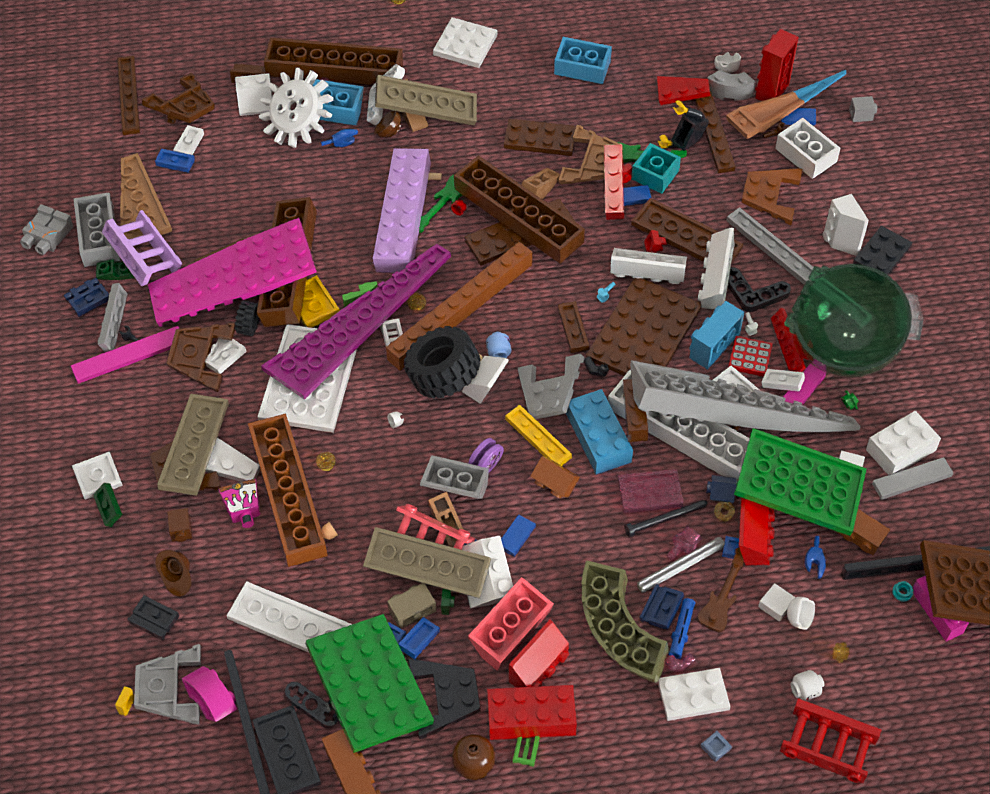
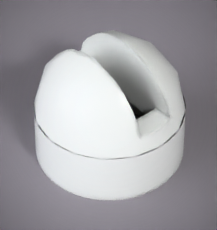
[388,412,404,428]

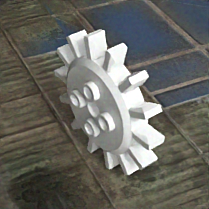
[259,68,333,148]

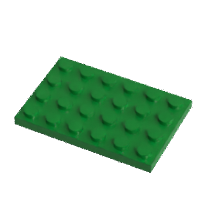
[734,428,867,536]
[305,614,434,753]

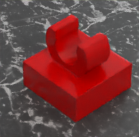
[644,230,667,253]

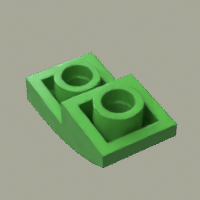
[342,281,378,308]

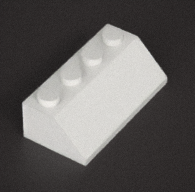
[698,228,734,310]
[611,248,687,284]

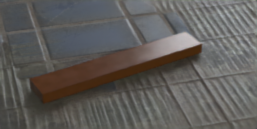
[117,56,140,135]

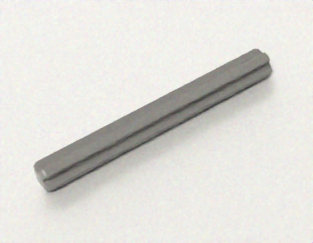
[637,537,725,592]

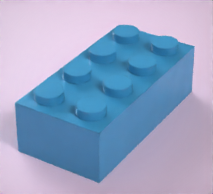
[566,389,633,475]

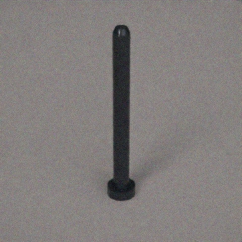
[624,500,708,538]

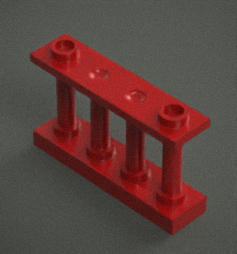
[779,698,882,783]

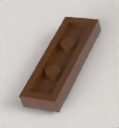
[558,301,589,353]

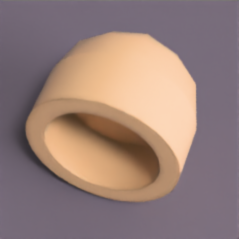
[321,522,338,540]

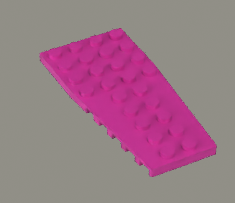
[148,218,317,327]

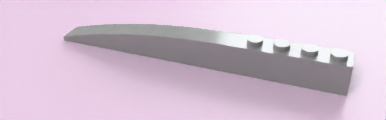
[630,360,860,432]

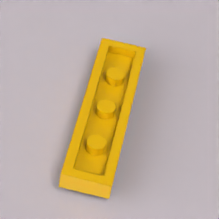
[505,405,572,466]

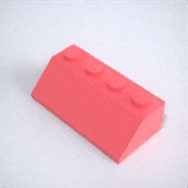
[468,577,554,671]

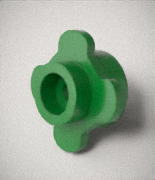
[841,390,859,410]

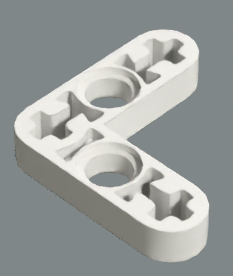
[367,64,405,125]

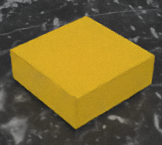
[115,686,134,716]

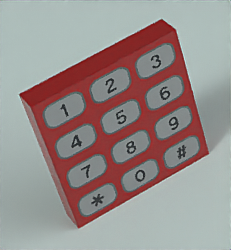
[728,336,773,377]

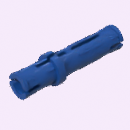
[668,598,696,659]

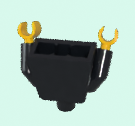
[658,101,709,151]

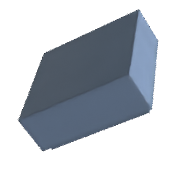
[701,731,732,762]

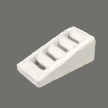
[380,318,403,347]

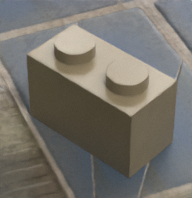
[387,583,436,629]

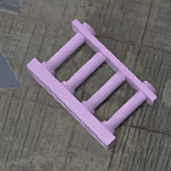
[102,210,182,286]

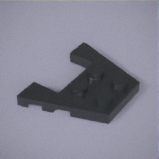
[409,659,480,739]

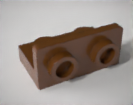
[230,64,266,83]

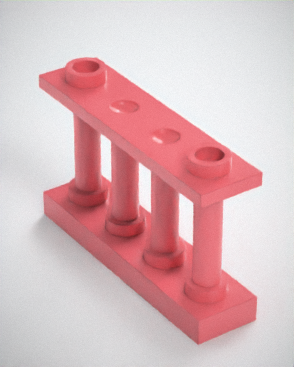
[397,504,476,550]

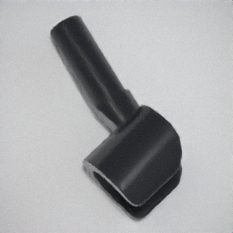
[119,326,139,342]

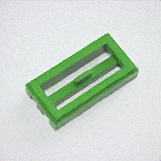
[513,736,540,767]

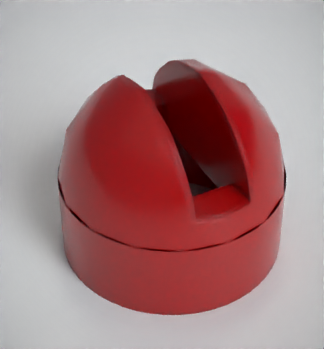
[451,200,467,216]

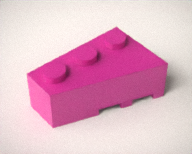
[913,576,969,642]

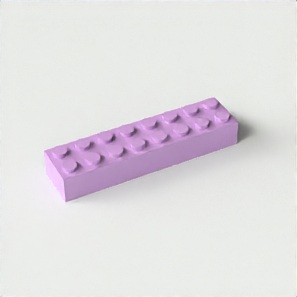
[373,149,431,273]

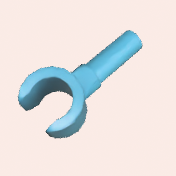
[597,282,615,303]

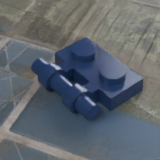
[63,278,109,317]

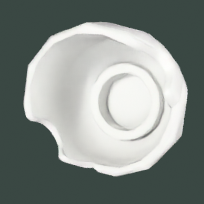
[714,52,741,74]
[787,597,815,630]

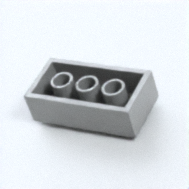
[74,193,121,267]

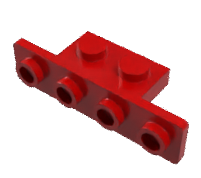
[771,308,815,372]

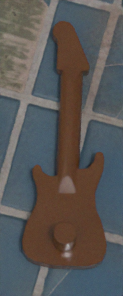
[697,547,743,632]

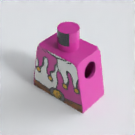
[219,478,260,528]

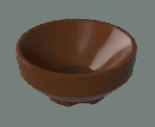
[374,110,401,138]

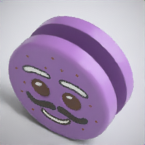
[468,438,504,472]

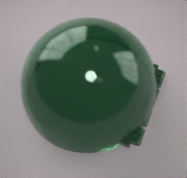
[784,264,912,378]

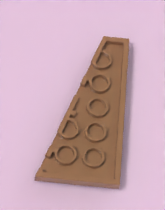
[120,153,172,239]

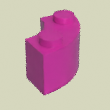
[182,666,237,722]

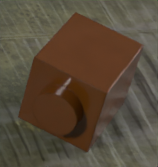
[167,508,192,542]

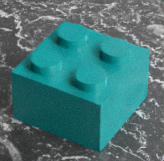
[631,143,681,194]

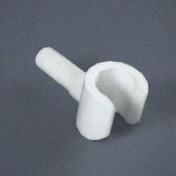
[745,312,758,336]

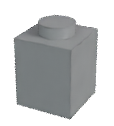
[849,96,877,122]

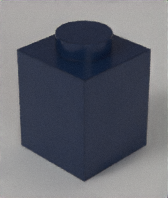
[706,475,736,503]

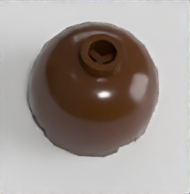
[452,734,495,780]

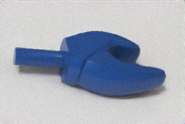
[321,129,358,147]
[805,536,826,579]

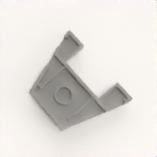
[518,354,584,419]
[134,644,201,724]

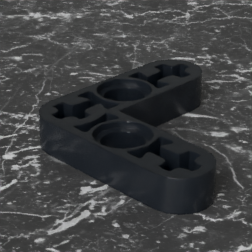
[728,267,791,312]
[284,682,339,728]

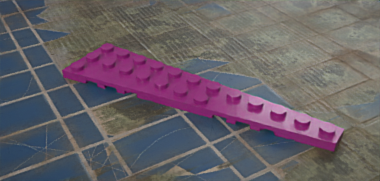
[261,244,451,400]

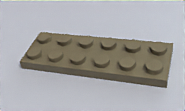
[375,75,477,126]
[157,394,229,496]
[363,527,491,599]

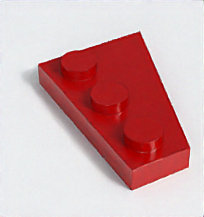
[657,76,710,105]

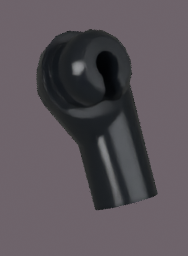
[583,357,609,377]

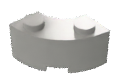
[707,69,756,101]

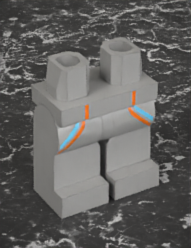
[20,204,73,255]

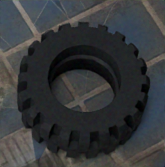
[404,326,481,398]

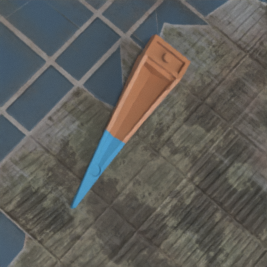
[726,70,846,139]

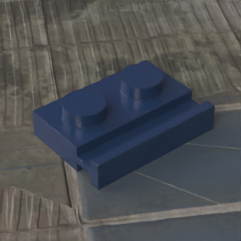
[639,584,684,630]

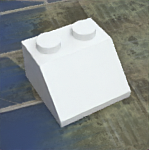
[235,73,272,116]
[462,356,509,404]

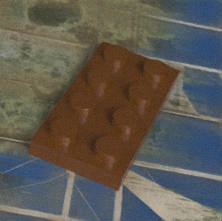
[504,119,576,156]

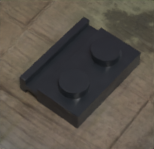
[127,595,180,640]

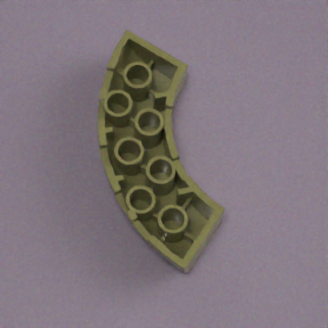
[581,560,669,683]

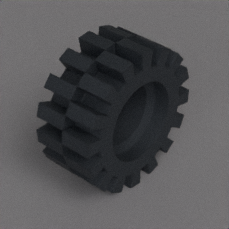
[235,300,260,336]

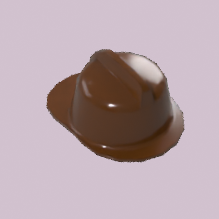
[155,550,191,597]

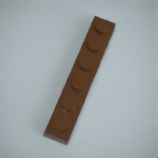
[694,91,736,174]

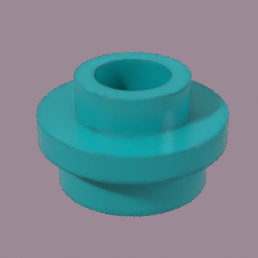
[892,581,914,602]

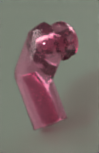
[665,653,696,672]

